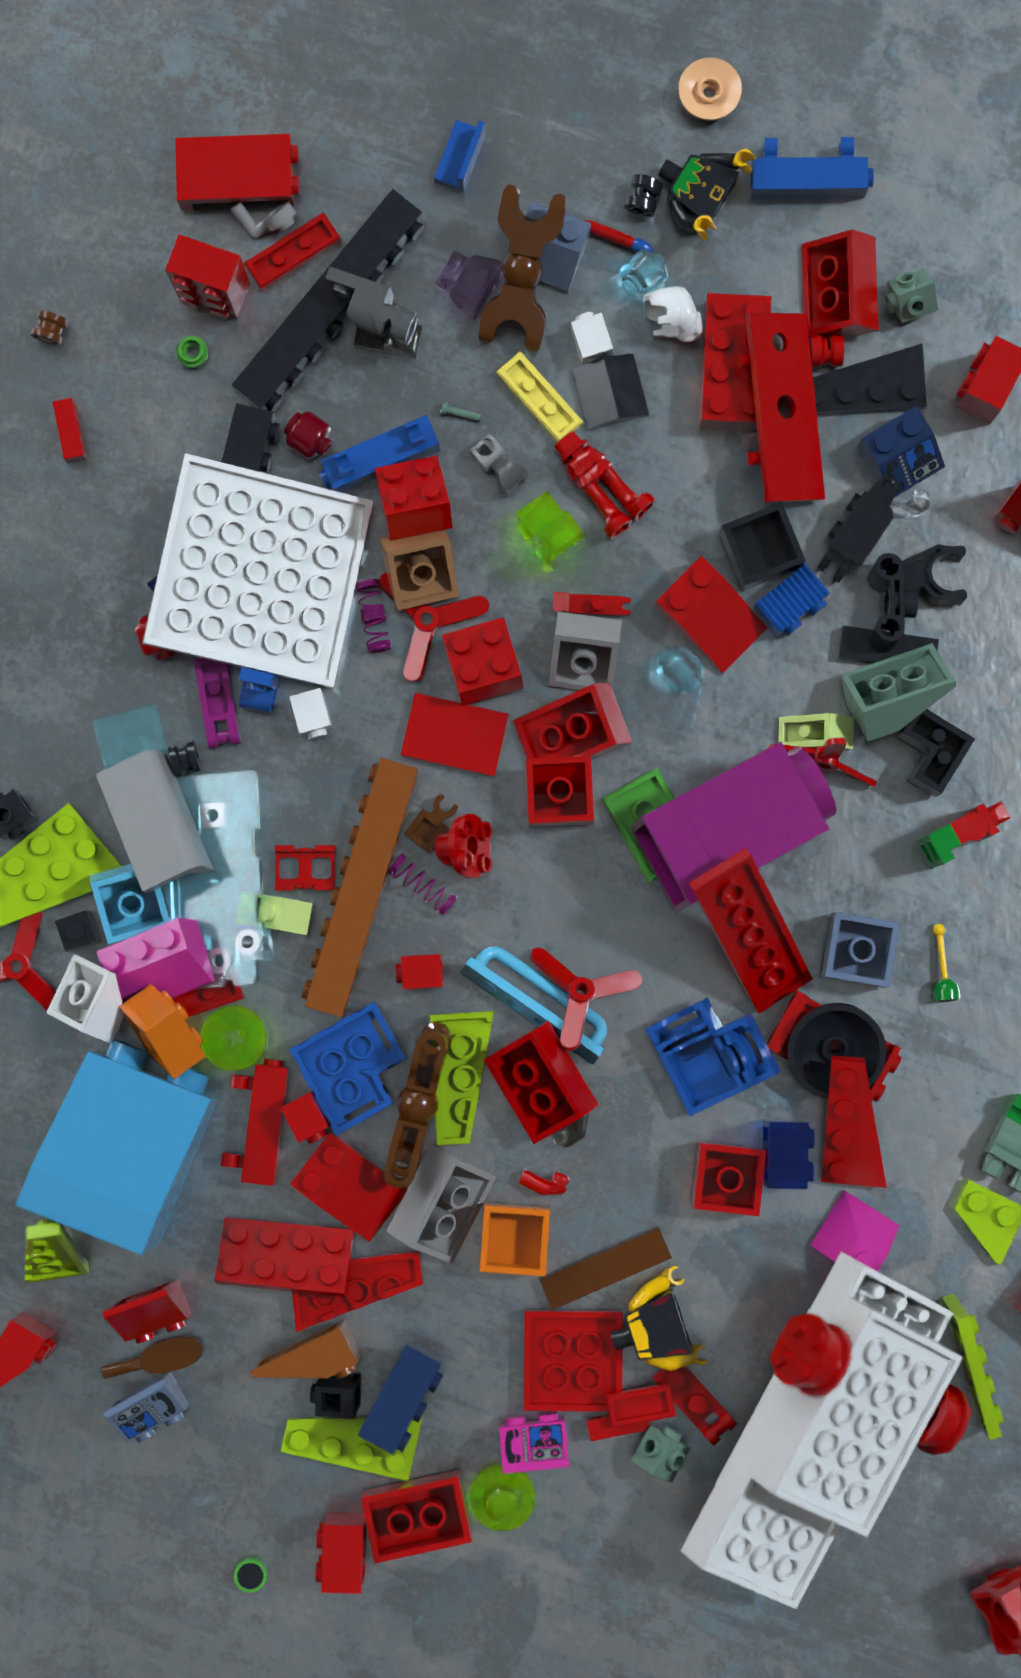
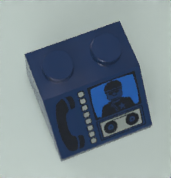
[857,405,945,498]

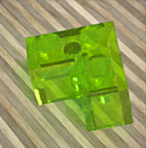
[515,490,586,570]

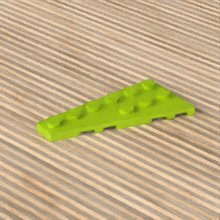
[0,803,121,928]

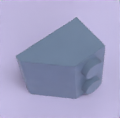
[526,202,591,293]

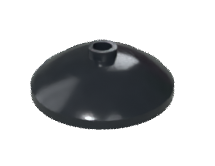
[787,1003,887,1099]

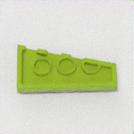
[429,1011,494,1145]
[24,1219,89,1284]
[280,1416,423,1481]

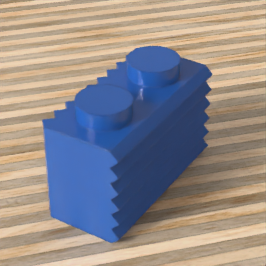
[753,564,830,637]

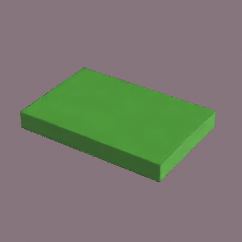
[601,768,675,884]

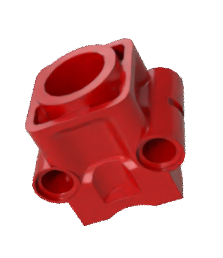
[969,1565,1021,1657]

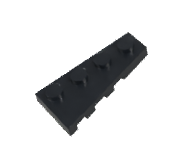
[813,343,927,415]

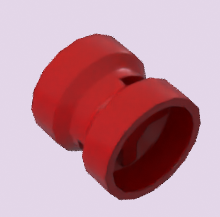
[809,334,844,367]

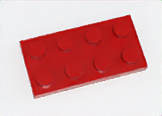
[214,1217,355,1297]

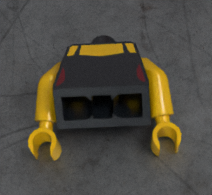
[610,1266,708,1371]

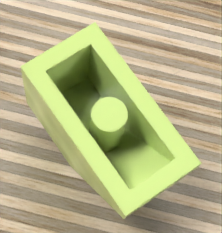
[778,713,854,750]

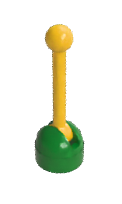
[932,924,961,1002]

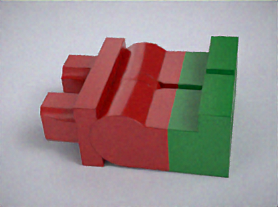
[917,801,1010,869]

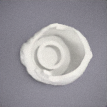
[644,286,705,342]

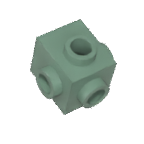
[885,269,938,323]
[631,1425,691,1483]

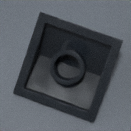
[572,353,649,431]

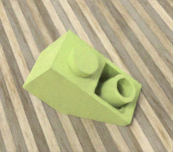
[237,892,312,935]

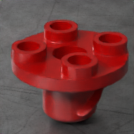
[435,813,492,879]

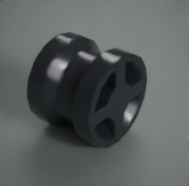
[168,740,202,777]

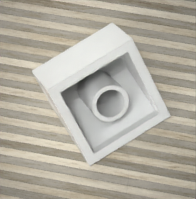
[46,954,124,1043]

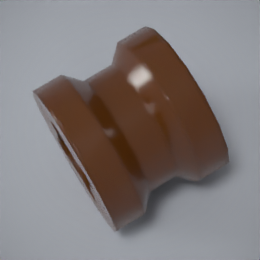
[30,310,69,346]

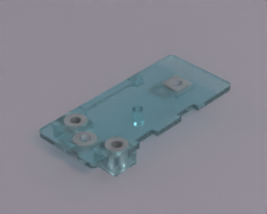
[170,770,273,989]

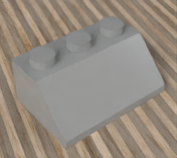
[386,1144,496,1264]

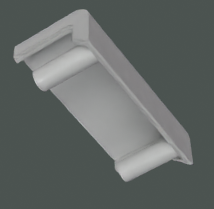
[96,749,214,893]

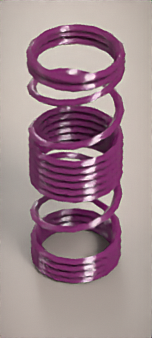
[355,579,392,653]

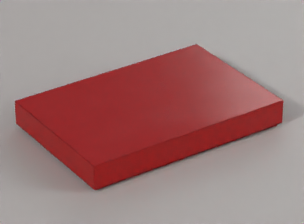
[401,693,509,777]

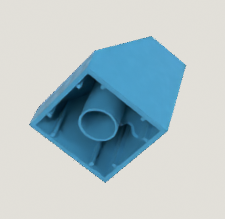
[16,1039,219,1255]

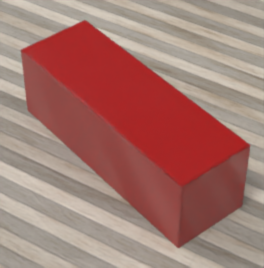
[52,397,87,464]
[586,1414,650,1442]

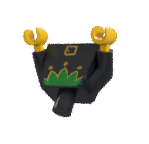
[658,149,757,241]

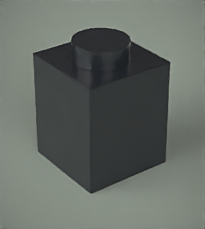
[55,910,102,953]

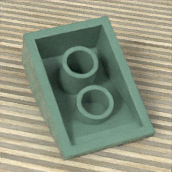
[841,643,957,741]

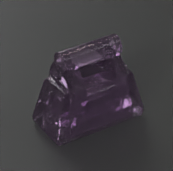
[435,251,503,320]

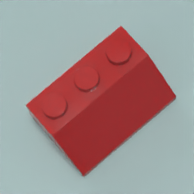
[801,229,879,338]

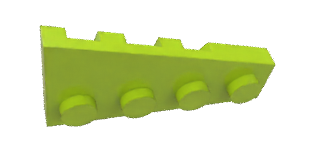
[941,1293,1004,1440]

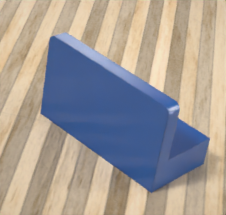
[434,120,486,193]

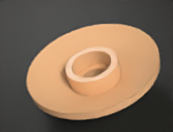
[678,57,742,121]

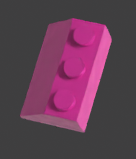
[97,918,215,1003]

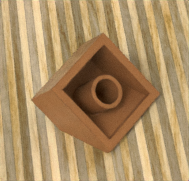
[379,530,459,611]

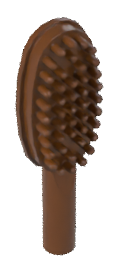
[102,1337,202,1379]

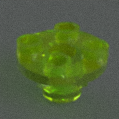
[470,1463,535,1531]

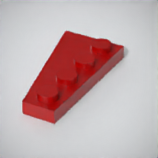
[821,1056,887,1188]

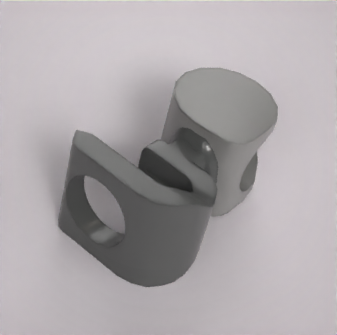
[469,434,528,497]

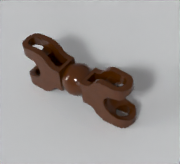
[478,184,567,353]
[384,1021,451,1188]

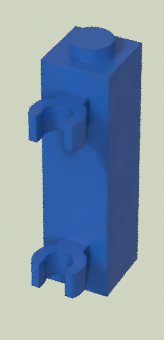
[750,137,874,199]
[318,415,440,493]

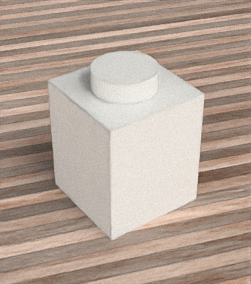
[570,312,613,365]
[289,688,333,740]

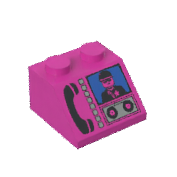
[499,1412,570,1474]

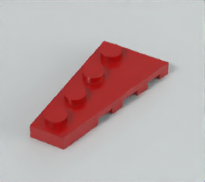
[292,1251,423,1332]

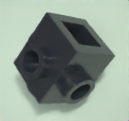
[0,789,37,841]

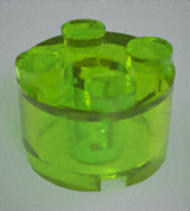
[200,1005,270,1071]

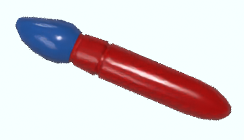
[583,220,654,254]

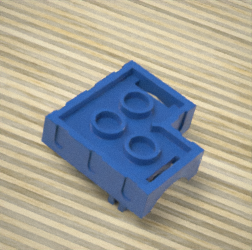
[646,997,781,1116]
[288,1001,407,1136]

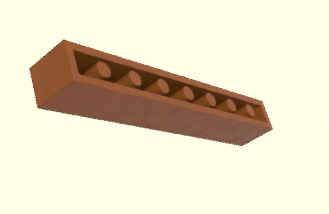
[301,757,419,1018]

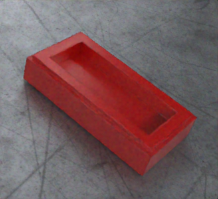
[605,1382,676,1429]

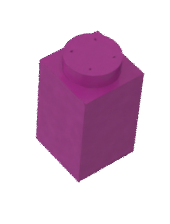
[631,742,837,913]

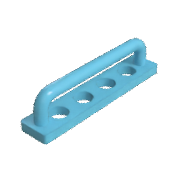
[460,946,607,1065]

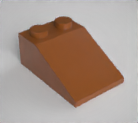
[250,1319,362,1379]

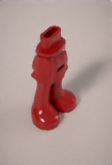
[554,431,657,539]

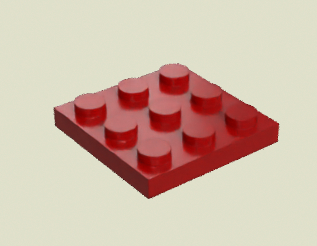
[524,1310,623,1412]

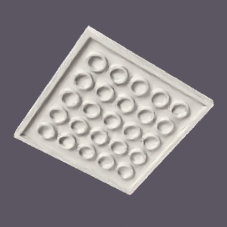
[142,453,373,689]

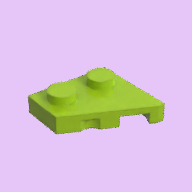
[953,1179,1021,1265]

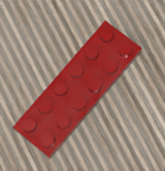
[688,847,813,1014]

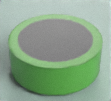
[234,1557,267,1593]

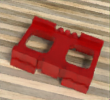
[275,845,336,891]

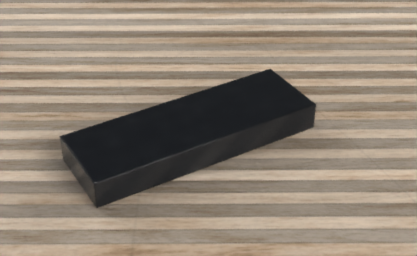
[838,625,939,664]

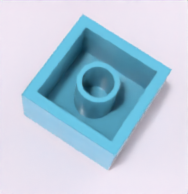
[90,864,170,944]

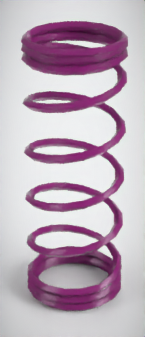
[387,853,457,916]

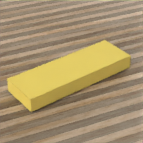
[496,351,583,443]

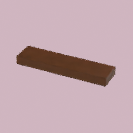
[539,1227,672,1310]

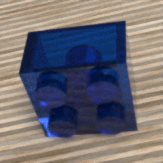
[762,1119,815,1190]

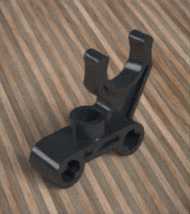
[868,544,967,652]

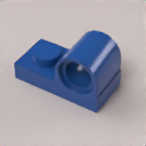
[239,667,281,714]

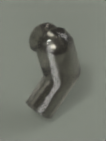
[553,1113,589,1148]

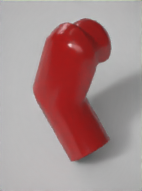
[519,1170,570,1195]

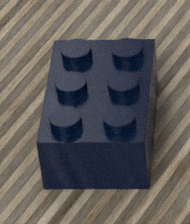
[358,1345,444,1456]

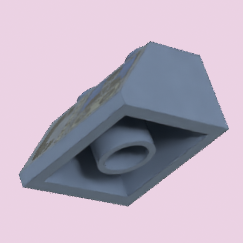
[103,1372,189,1443]

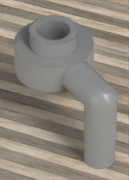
[230,201,296,239]

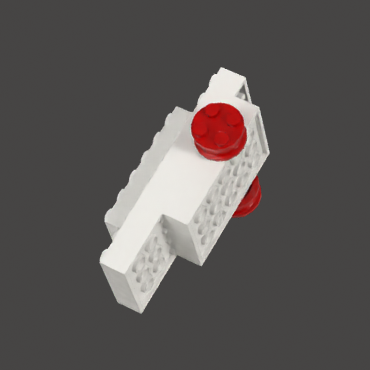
[680,1252,971,1609]

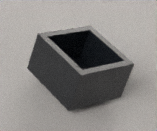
[719,502,806,591]

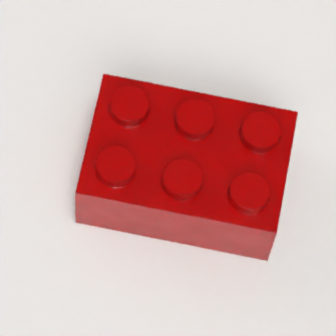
[165,234,251,319]
[484,1020,599,1144]
[361,1469,473,1564]

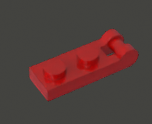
[652,1366,738,1446]

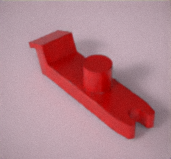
[553,592,631,616]

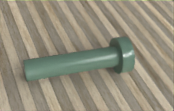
[440,401,482,422]

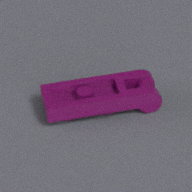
[194,658,241,749]

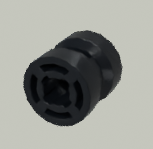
[624,174,663,217]

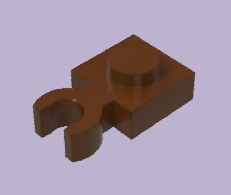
[404,794,458,854]

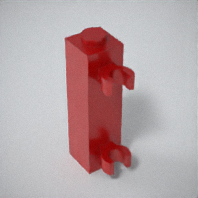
[220,1058,290,1186]

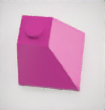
[810,1190,900,1271]

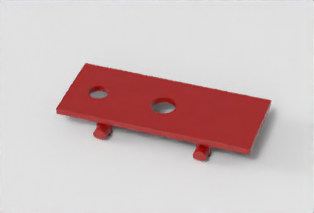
[736,313,825,502]

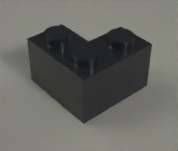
[897,709,975,797]

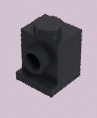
[310,1374,361,1419]

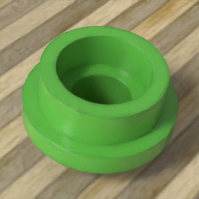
[176,336,209,368]

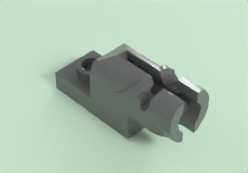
[325,267,418,345]

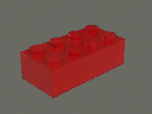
[699,293,772,431]

